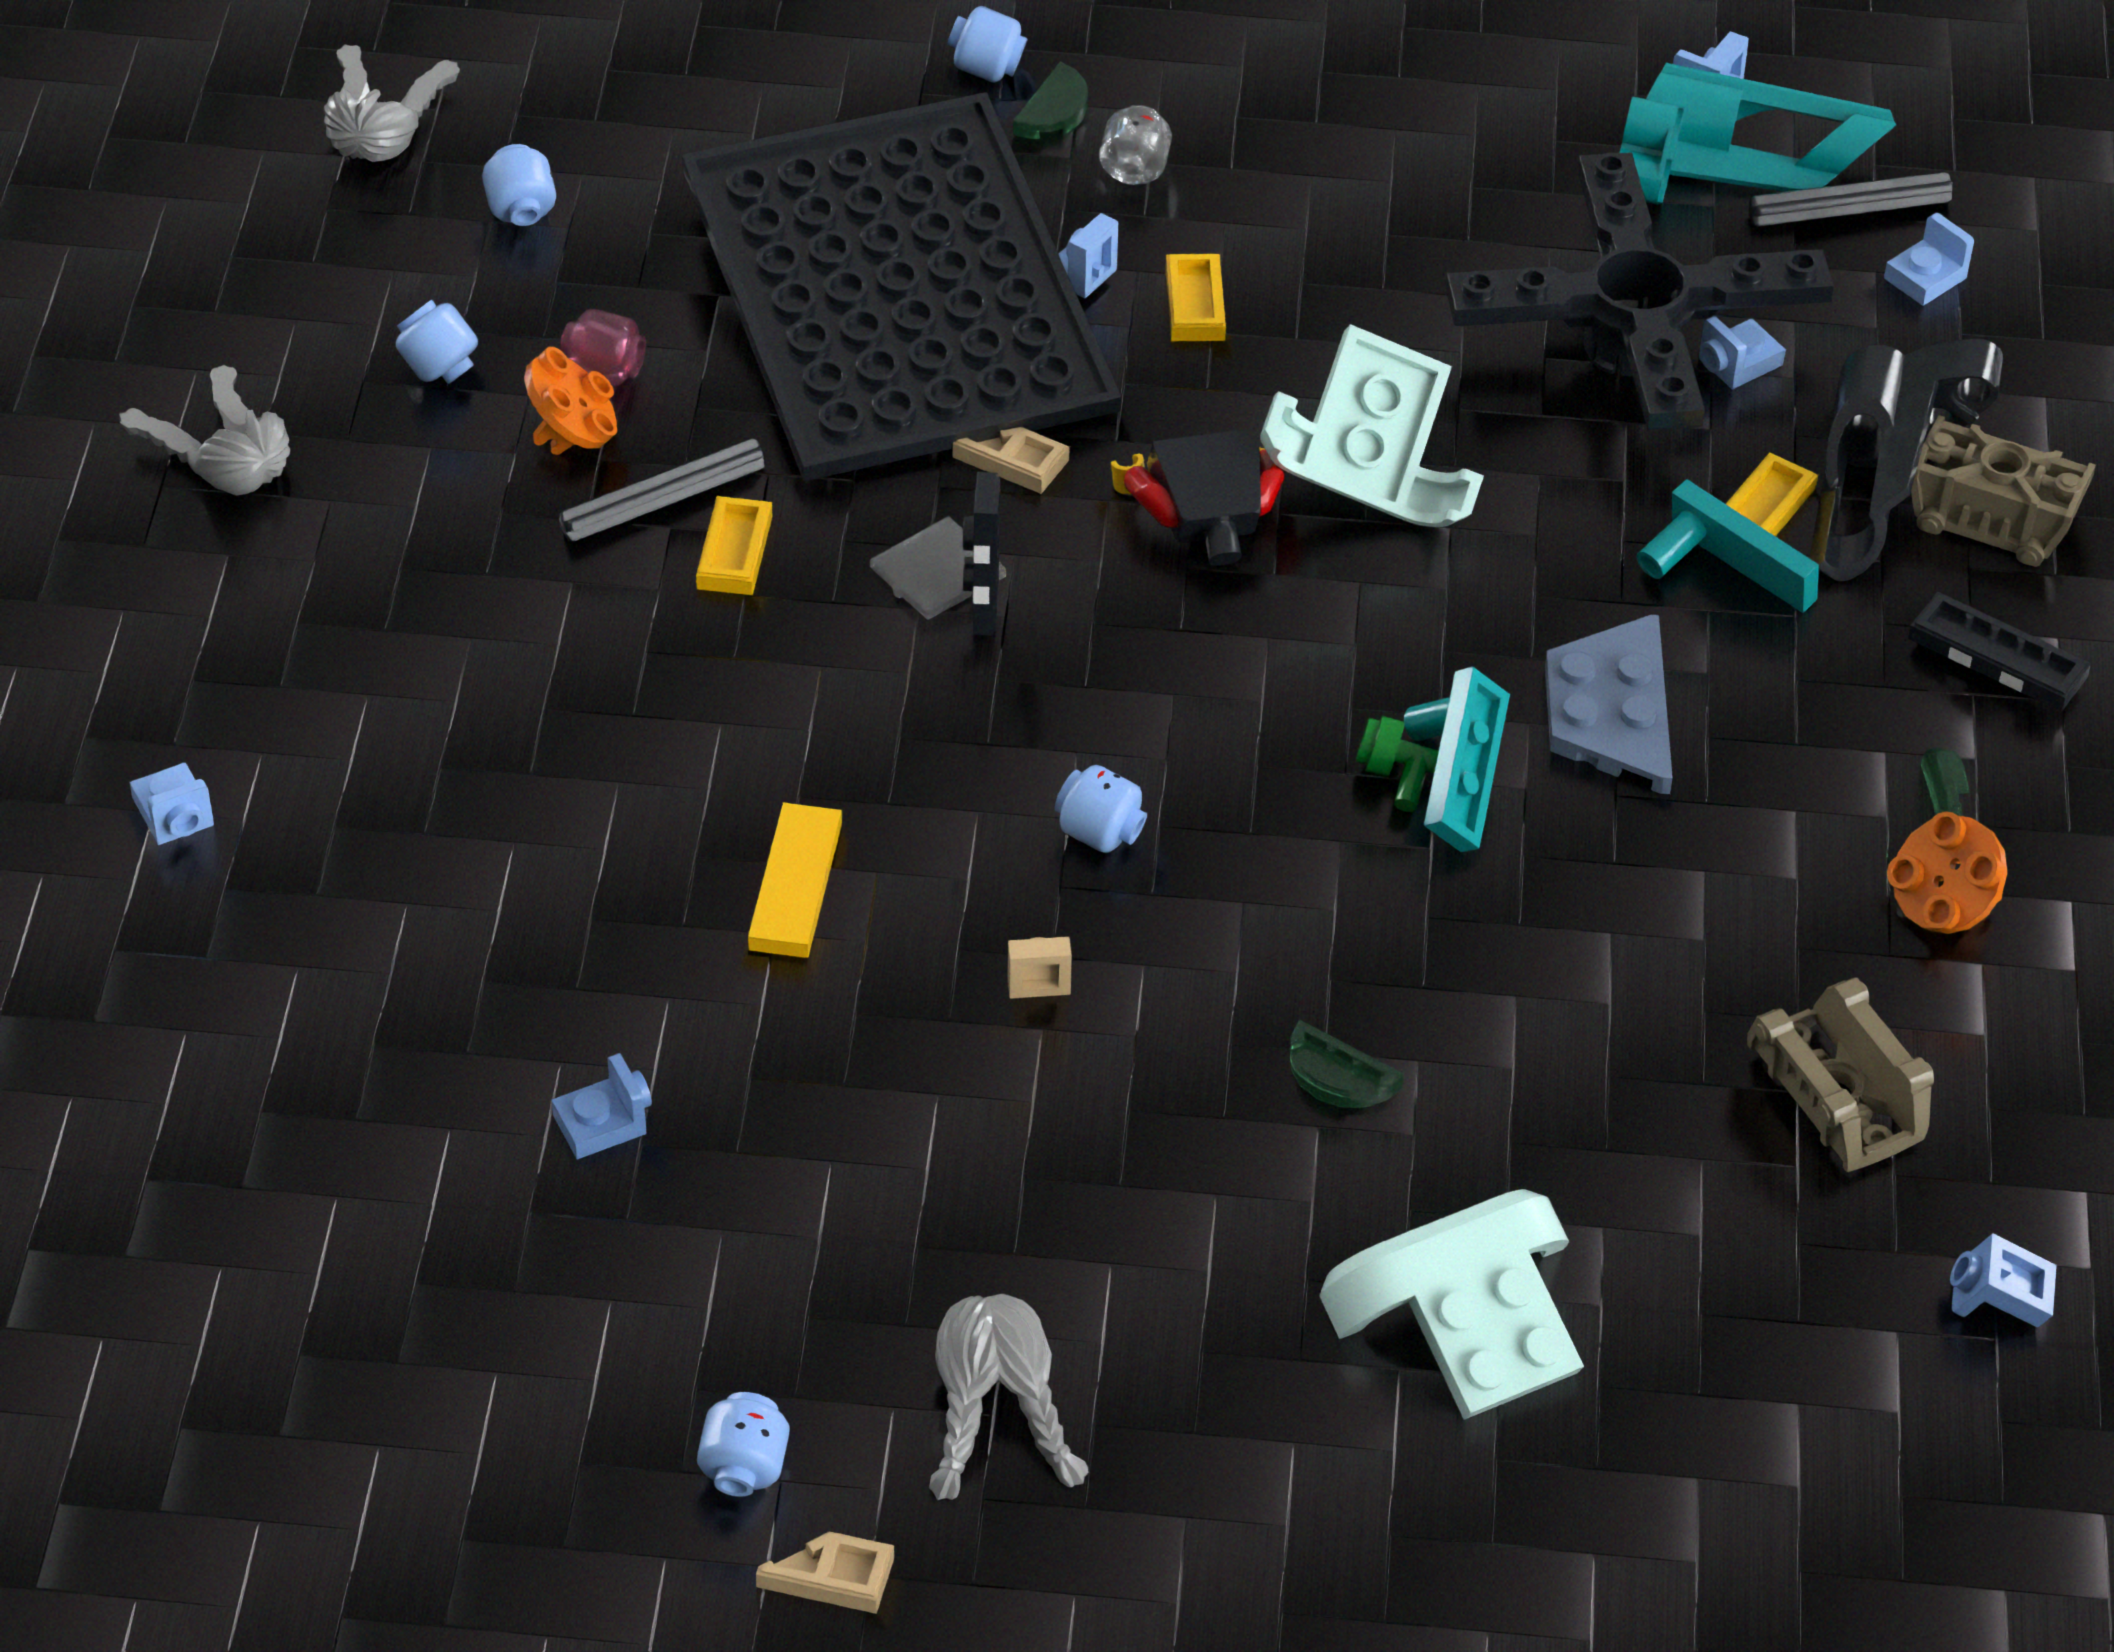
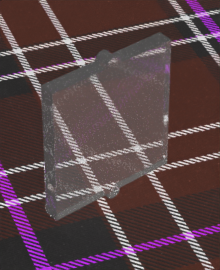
[870,516,1006,620]

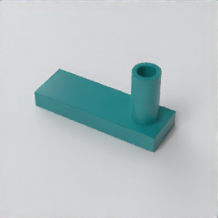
[1637,479,1819,613]
[1404,667,1510,852]

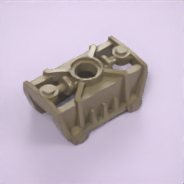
[1911,415,2096,567]
[1747,977,1934,1172]

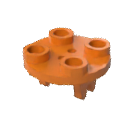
[524,347,617,455]
[1887,811,2007,934]

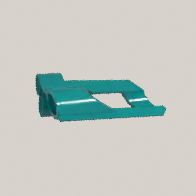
[1619,63,1896,206]

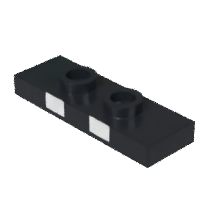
[963,472,1000,636]
[1908,592,2091,711]

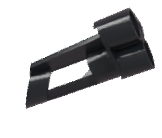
[1810,339,2003,582]

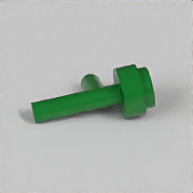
[1356,715,1439,812]

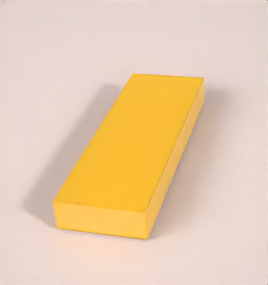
[748,803,842,958]

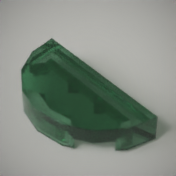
[1013,62,1089,139]
[1921,747,1969,816]
[1290,1020,1404,1108]

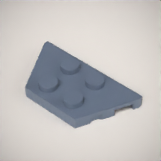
[1545,615,1673,794]

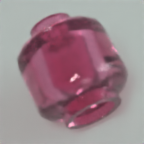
[560,309,646,386]

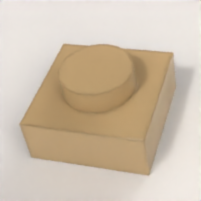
[1008,937,1072,999]

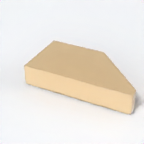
[953,427,1069,494]
[756,1531,894,1614]

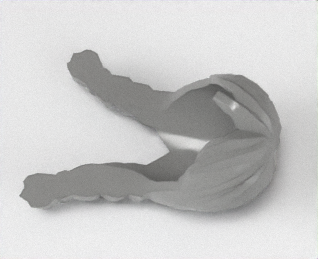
[324,44,460,162]
[119,365,291,496]
[929,1294,1089,1501]

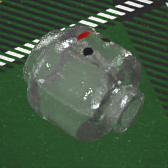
[1099,105,1172,185]

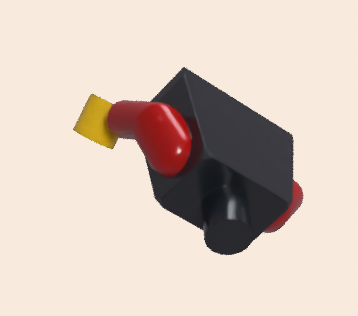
[1111,428,1284,566]

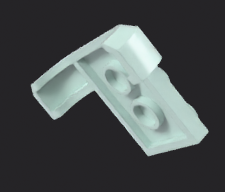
[1260,325,1484,527]
[1319,1189,1584,1420]

